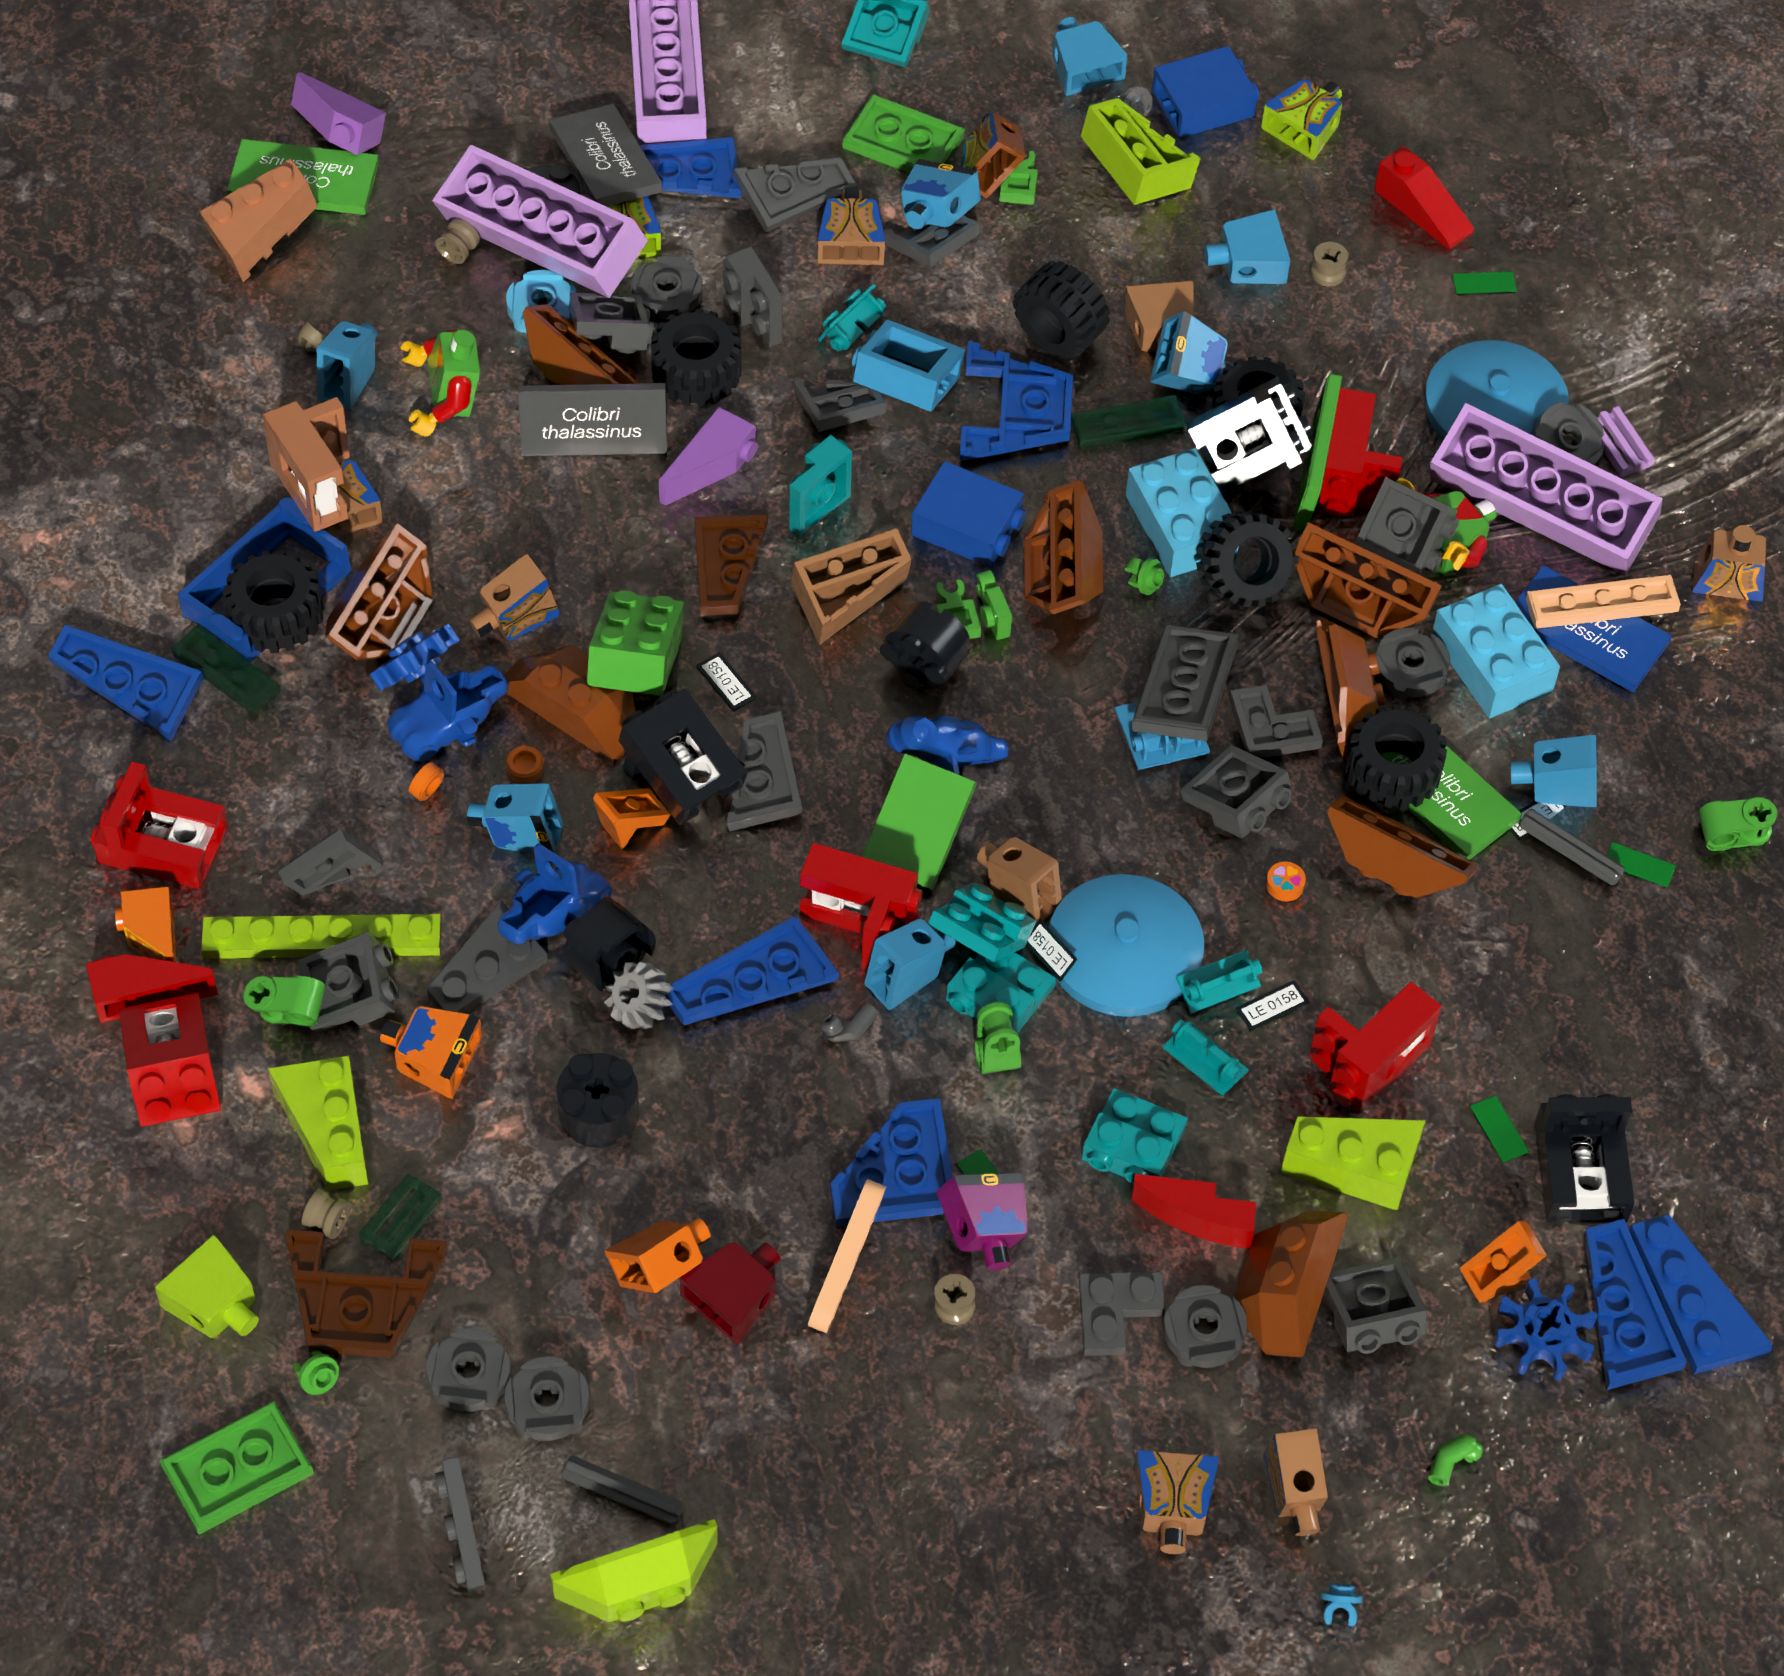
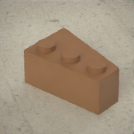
[791,528,912,645]

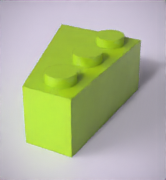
[268,1056,368,1191]
[1281,1117,1426,1211]

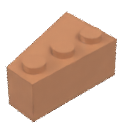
[199,158,318,283]

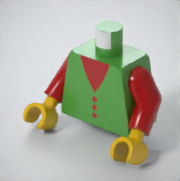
[400,329,480,437]
[1396,478,1496,578]

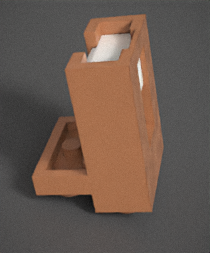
[263,397,350,532]

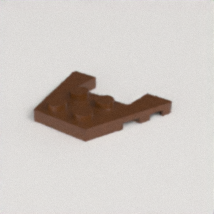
[286,1230,448,1358]

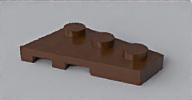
[695,514,768,616]

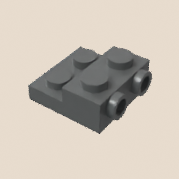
[722,246,783,347]
[569,292,654,353]
[1354,477,1459,578]
[1181,745,1293,839]
[298,932,399,1034]
[1324,1257,1427,1354]

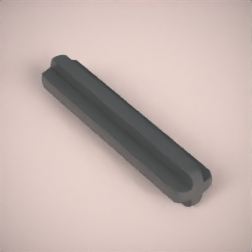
[1520,809,1625,885]
[562,1456,683,1524]

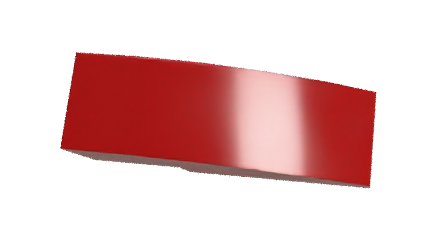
[1131,1174,1256,1250]

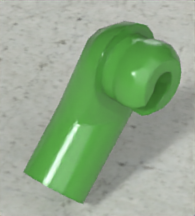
[1428,1434,1483,1486]

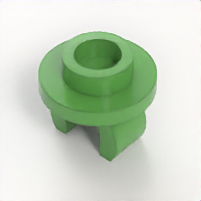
[1124,558,1164,595]
[293,1350,339,1395]

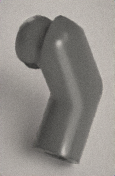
[820,1003,879,1042]

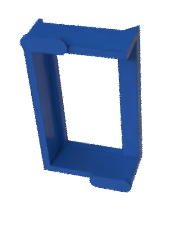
[177,497,352,664]

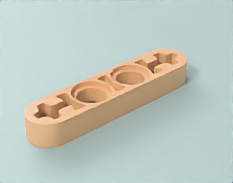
[807,1179,886,1333]

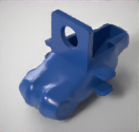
[387,661,509,762]
[885,715,1009,775]
[497,844,612,945]

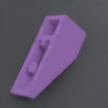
[291,72,386,155]
[659,407,758,506]

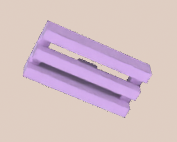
[1597,406,1654,477]

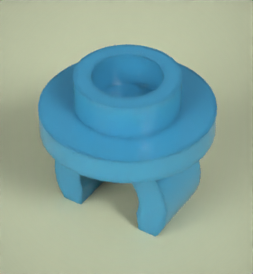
[1319,1583,1363,1626]

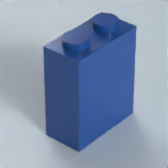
[1152,46,1259,139]
[911,461,1027,568]

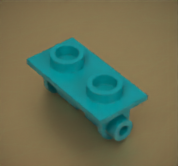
[817,284,886,351]
[1176,950,1263,1014]
[1162,1019,1249,1096]

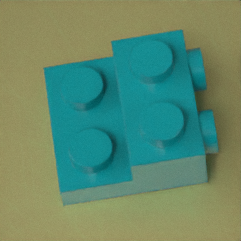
[841,0,930,68]
[789,435,852,538]
[928,883,1037,962]
[946,952,1057,1033]
[1082,1088,1188,1184]

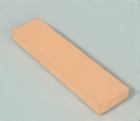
[1525,574,1681,629]

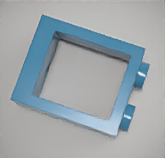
[852,319,965,412]

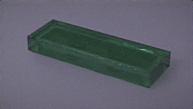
[1071,395,1185,449]
[171,625,281,716]

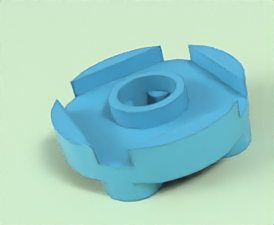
[506,270,577,333]

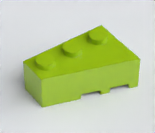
[1081,98,1201,205]

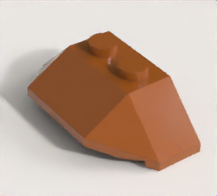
[523,304,642,385]
[1024,479,1104,614]
[1293,522,1442,639]
[325,523,433,660]
[1314,617,1386,763]
[504,645,635,764]
[1327,795,1480,898]
[1234,1211,1348,1357]

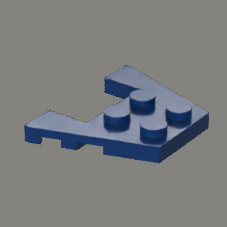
[959,341,1073,461]

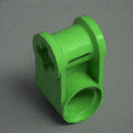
[1698,797,1777,851]
[243,976,326,1026]
[975,1002,1021,1075]

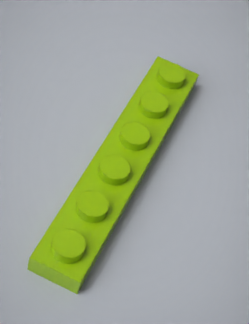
[201,914,441,959]

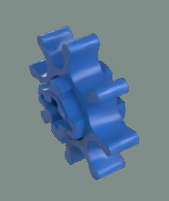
[369,623,460,691]
[1494,1278,1597,1380]

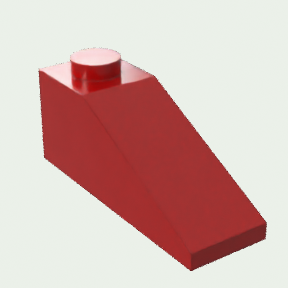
[1374,145,1474,250]
[86,954,218,1023]

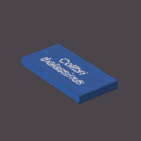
[1515,565,1672,693]

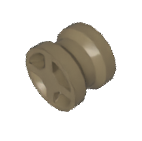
[435,219,480,264]
[1311,241,1348,287]
[302,1188,351,1239]
[934,1274,975,1325]

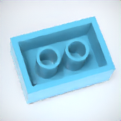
[1126,448,1239,578]
[1432,584,1560,719]

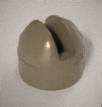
[297,321,327,353]

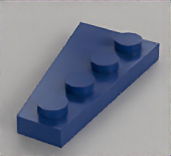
[639,137,741,199]
[48,625,204,741]
[666,915,839,1026]
[1629,1214,1773,1374]
[1583,1219,1687,1390]

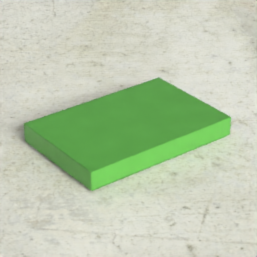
[842,94,965,173]
[862,754,977,891]
[159,1401,314,1535]

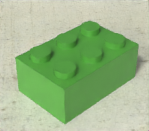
[587,591,684,696]

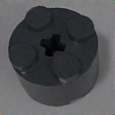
[879,602,970,690]
[564,897,656,992]
[557,1053,639,1148]

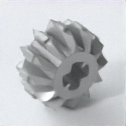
[604,961,674,1029]

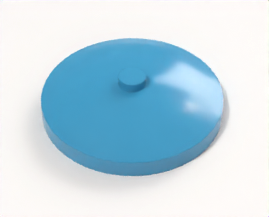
[1424,340,1569,440]
[1049,874,1204,1017]

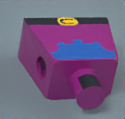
[937,1173,1028,1271]

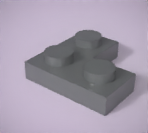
[1229,684,1323,758]
[1079,1272,1165,1356]

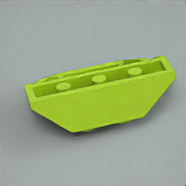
[550,1519,718,1622]

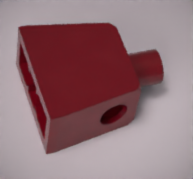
[680,1242,781,1345]

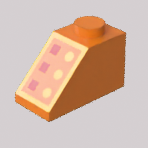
[115,886,177,962]

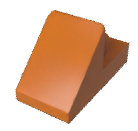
[593,788,671,849]
[1459,1221,1547,1302]

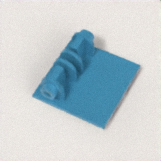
[1114,701,1210,770]

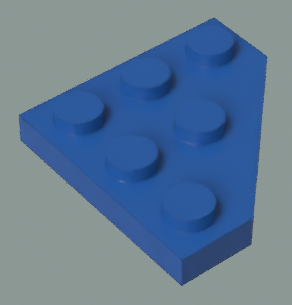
[830,1098,953,1227]

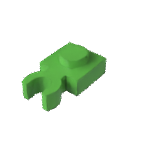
[999,151,1038,205]
[975,570,1012,640]
[936,579,981,639]

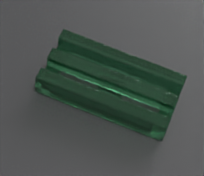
[359,1173,442,1261]

